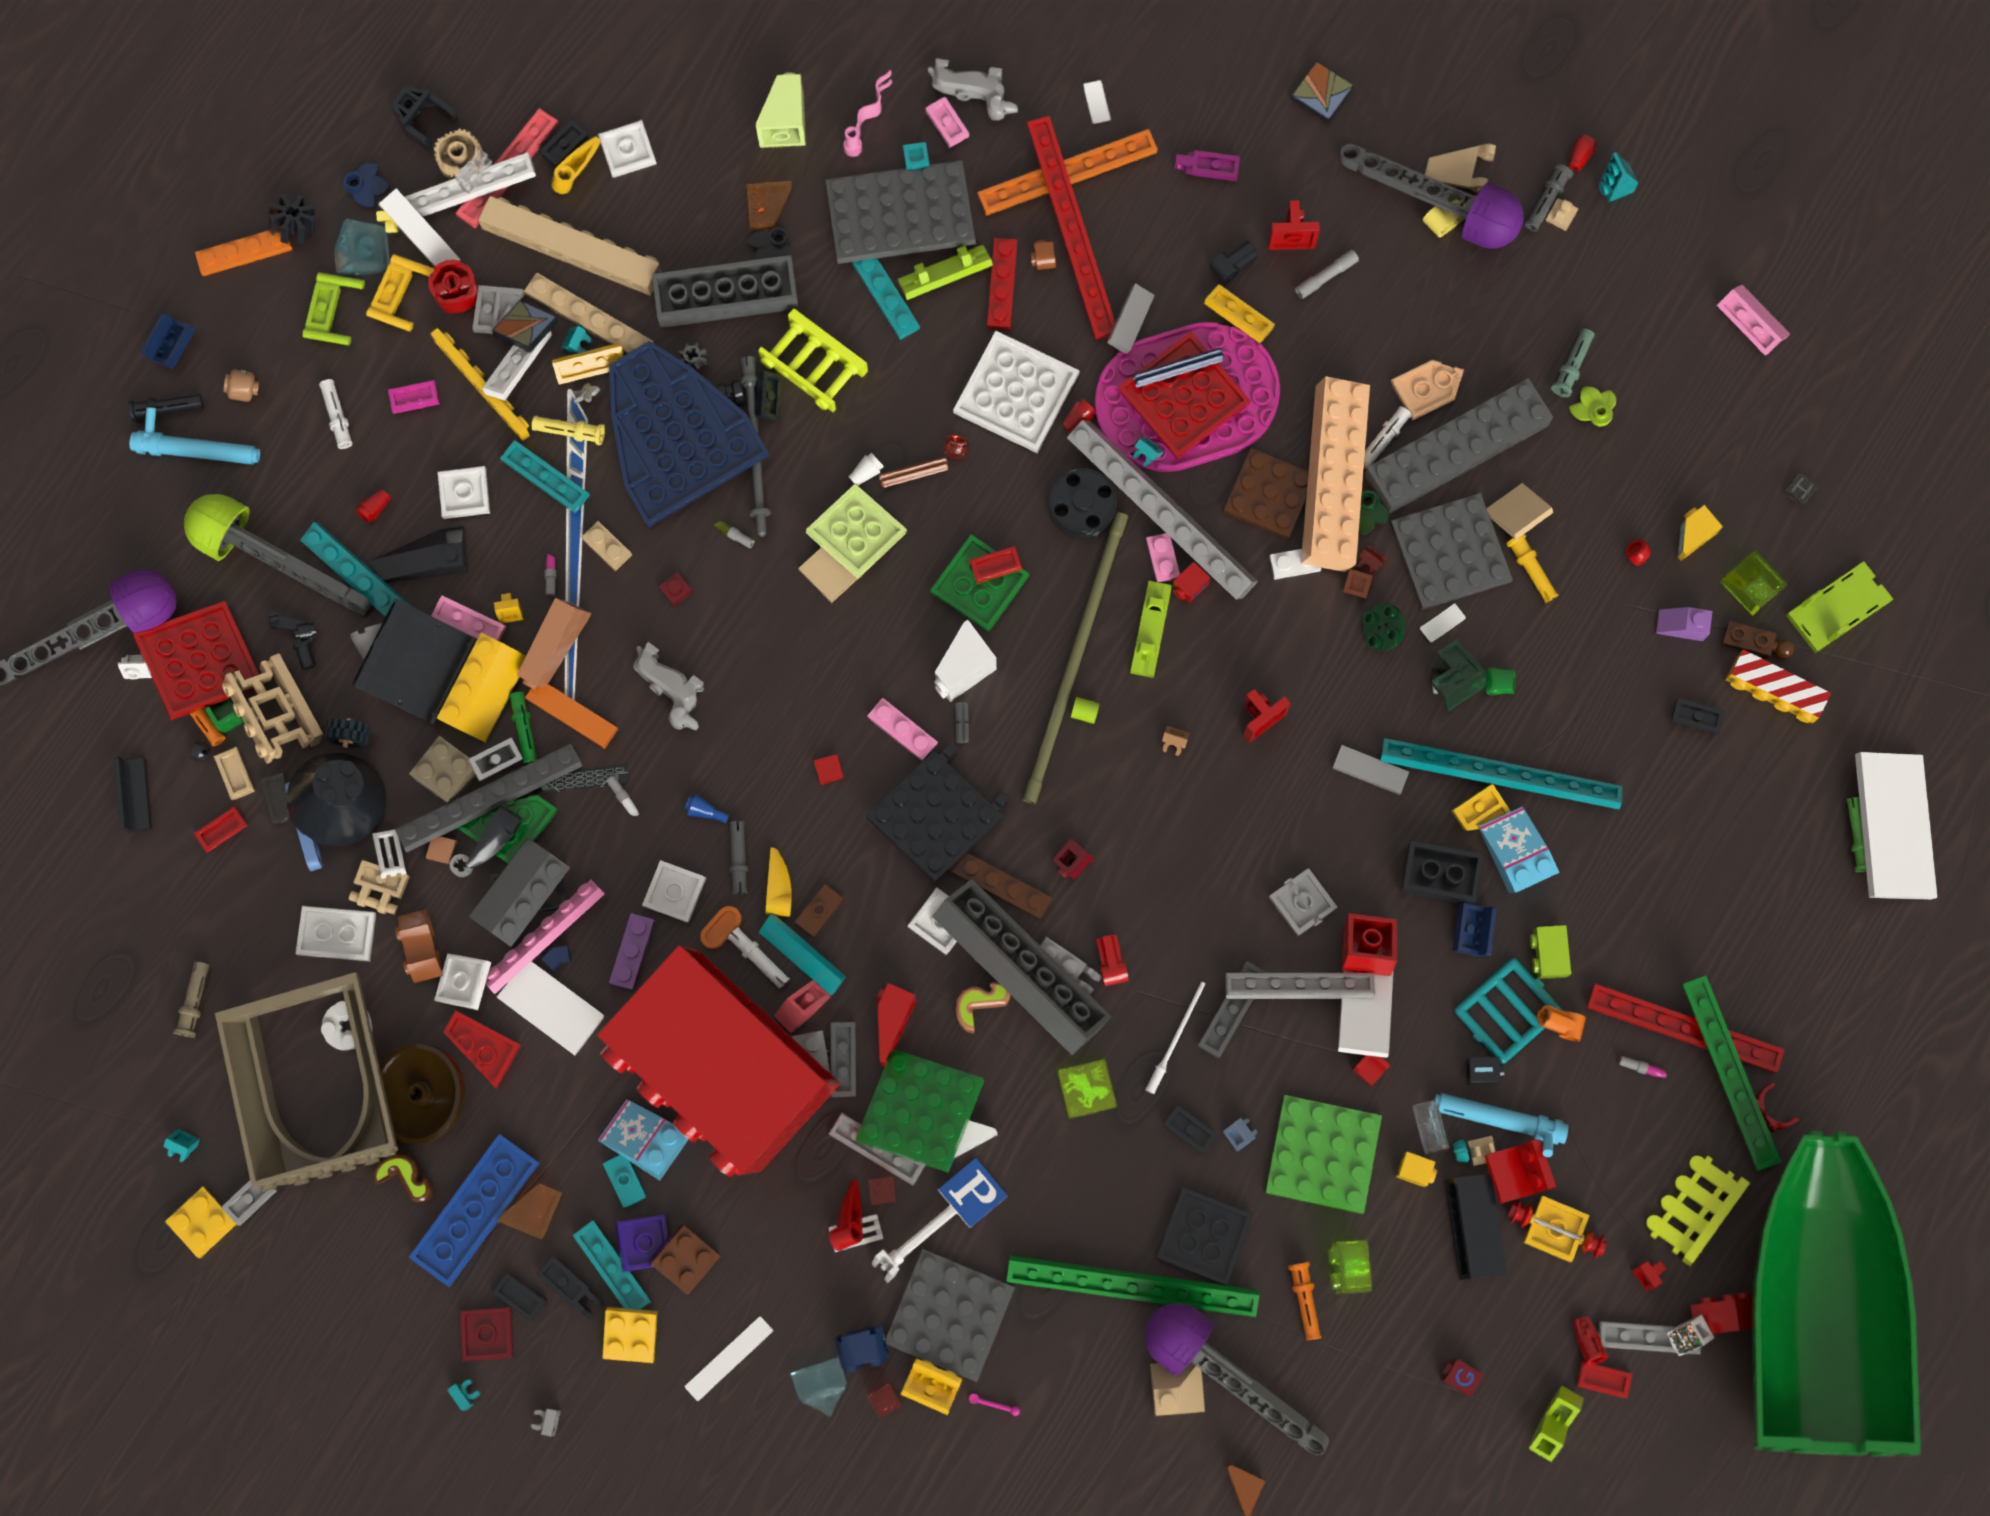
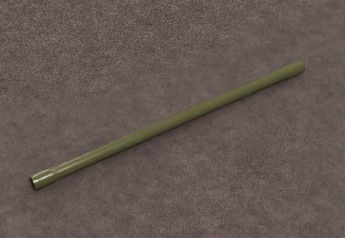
[1022,512,1128,805]

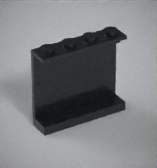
[351,598,476,724]

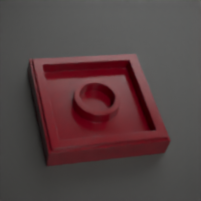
[460,1307,514,1362]

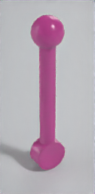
[969,1394,1020,1416]

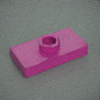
[388,380,440,414]

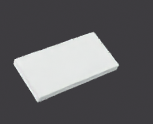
[497,961,605,1055]
[1338,971,1393,1058]

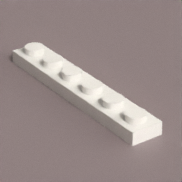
[405,152,536,217]

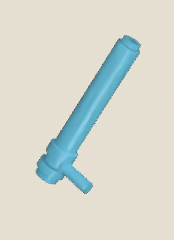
[130,407,260,465]
[1433,1093,1569,1157]

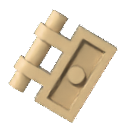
[349,860,410,915]

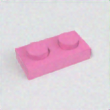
[925,97,969,148]
[1146,533,1180,583]

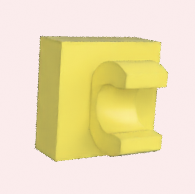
[376,211,398,233]

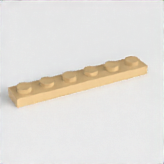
[524,273,654,354]

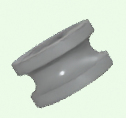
[450,854,473,877]

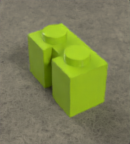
[1530,925,1571,979]

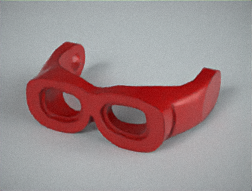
[1756,1082,1800,1132]

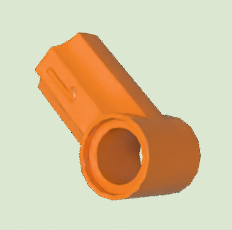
[1537,1005,1586,1042]

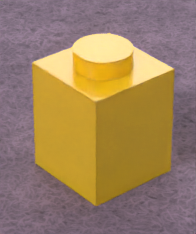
[1396,1152,1437,1187]

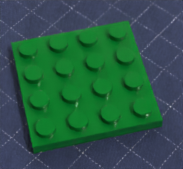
[856,1049,984,1173]

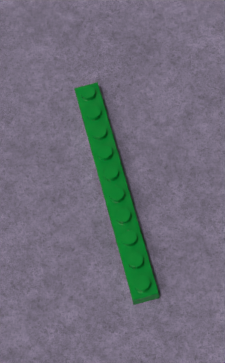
[1007,1255,1259,1317]

